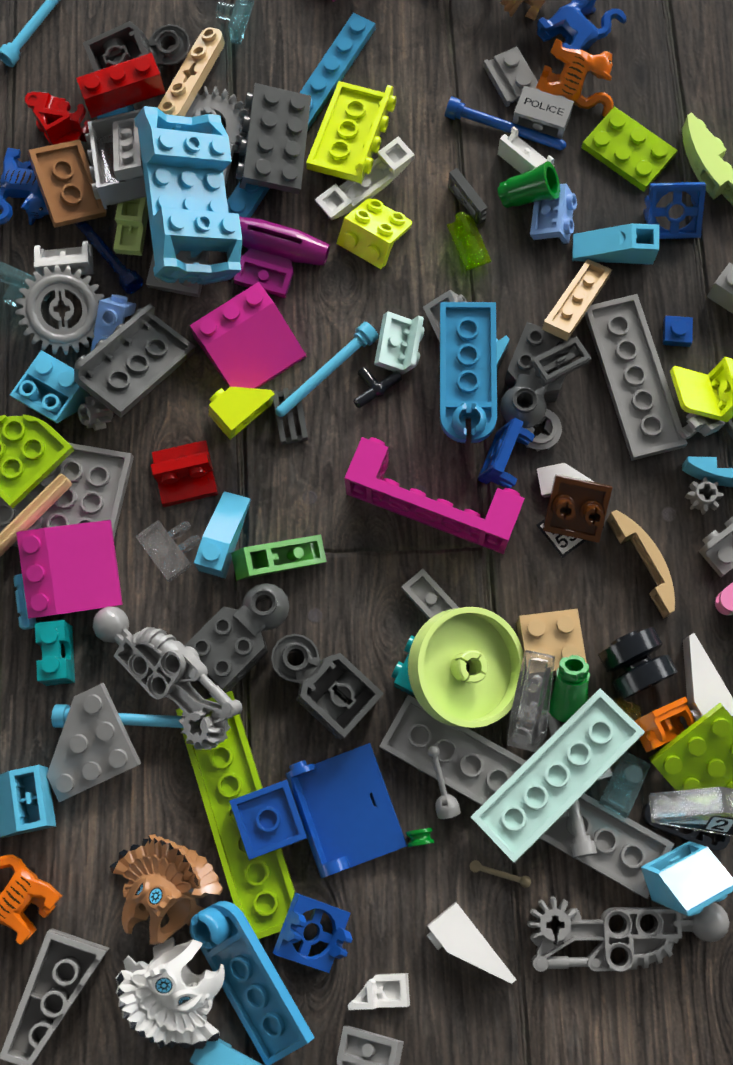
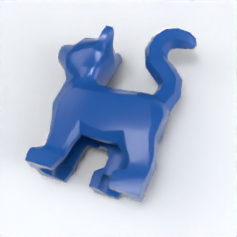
[537,0,627,60]

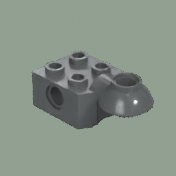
[83,21,190,72]
[500,322,576,428]
[184,583,290,692]
[271,634,384,740]

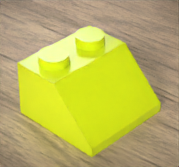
[209,387,275,440]

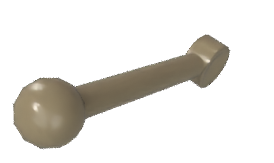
[470,860,531,888]

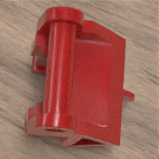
[25,92,89,145]

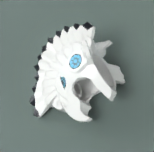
[116,937,225,1049]

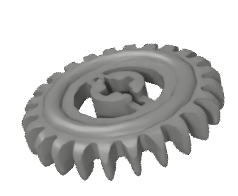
[185,86,248,153]
[15,265,104,355]

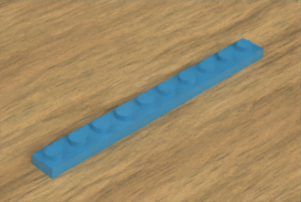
[227,13,375,218]

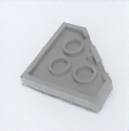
[46,683,141,802]

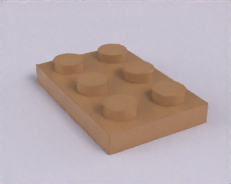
[28,139,106,228]

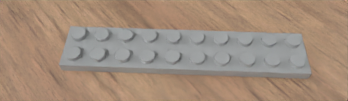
[379,695,674,899]

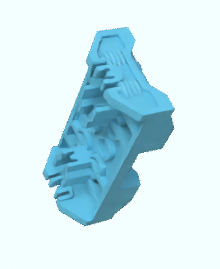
[134,106,242,284]

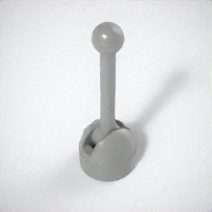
[428,745,461,819]

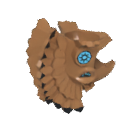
[110,834,223,945]

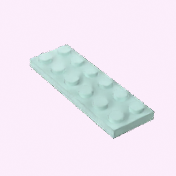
[471,689,645,863]

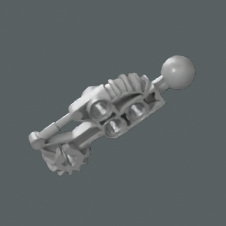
[92,606,242,750]
[527,896,730,972]

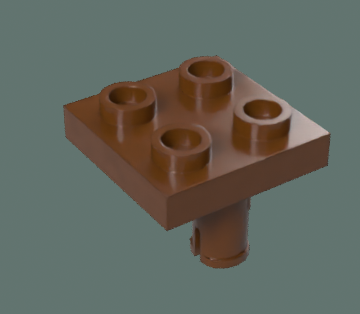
[542,474,613,543]

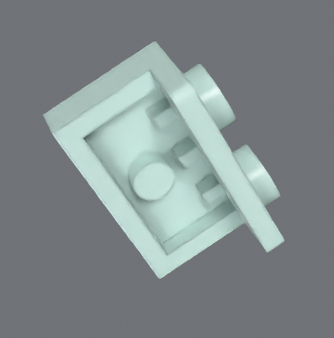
[374,311,424,374]

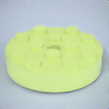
[408,607,525,728]

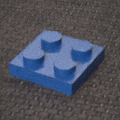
[230,780,307,860]

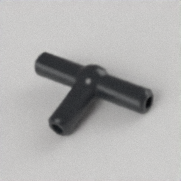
[353,367,402,408]

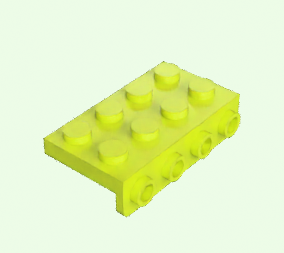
[306,81,396,184]

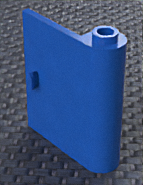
[285,743,408,879]

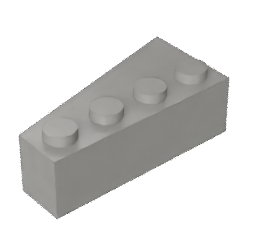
[0,928,109,1065]

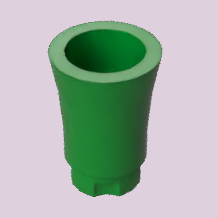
[498,161,560,208]
[548,655,590,723]

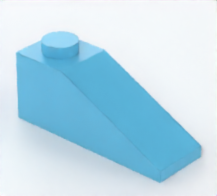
[194,491,251,579]

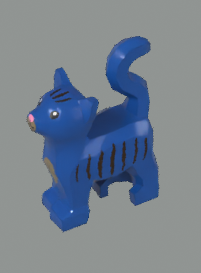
[0,148,49,225]

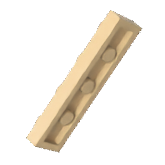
[542,259,612,341]

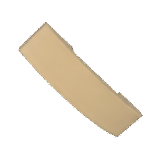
[607,510,675,619]

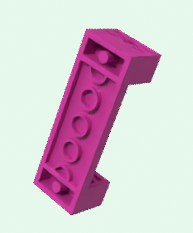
[344,437,525,554]

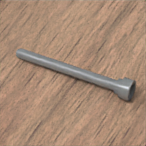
[547,713,597,858]

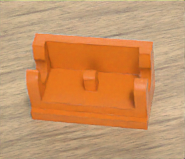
[634,696,695,753]

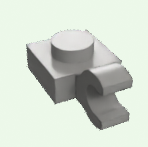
[678,413,725,440]

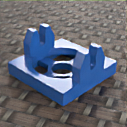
[643,182,706,239]
[478,418,535,488]
[273,892,352,973]

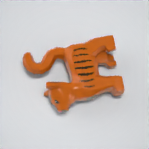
[536,39,614,117]
[0,854,62,945]

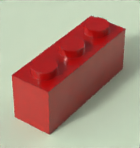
[76,53,166,118]

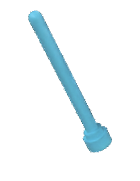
[0,0,60,67]
[275,322,379,417]
[51,704,184,728]

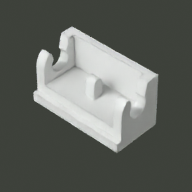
[498,127,554,174]
[34,241,94,276]

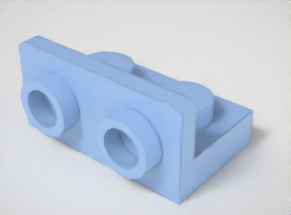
[530,183,577,244]

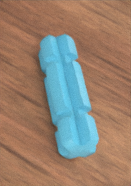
[13,574,36,630]

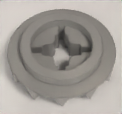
[525,409,562,452]

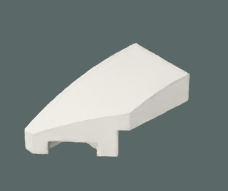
[537,463,594,498]
[348,973,410,1010]

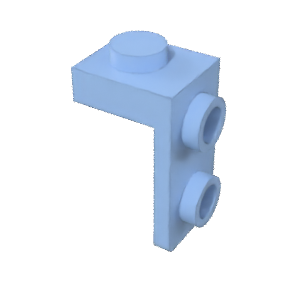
[91,294,136,351]

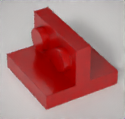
[151,440,218,507]

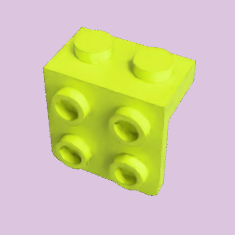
[336,198,412,269]
[670,357,733,422]

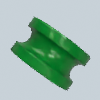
[406,828,435,847]

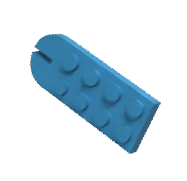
[440,302,497,443]
[190,901,315,1065]

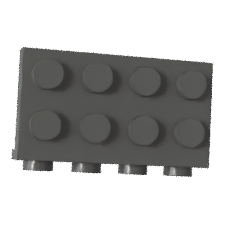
[235,83,311,194]
[74,304,196,418]

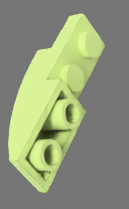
[682,112,733,205]
[113,197,149,256]

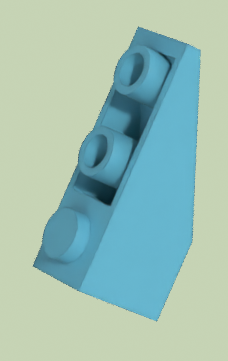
[572,223,659,265]

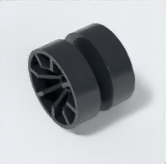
[598,627,678,700]

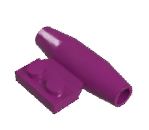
[234,217,330,298]

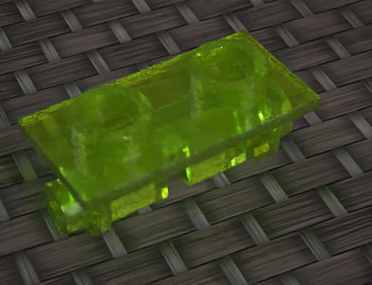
[447,212,491,271]

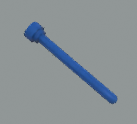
[445,96,566,150]

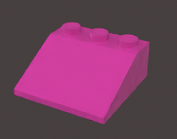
[190,282,306,389]
[16,520,123,619]

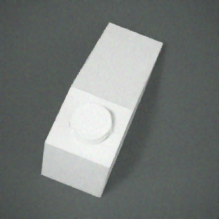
[683,633,733,722]
[427,902,516,984]

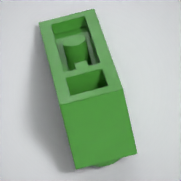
[231,534,327,581]

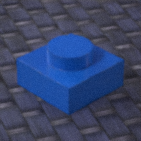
[663,315,693,347]

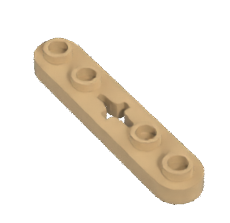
[157,28,225,117]

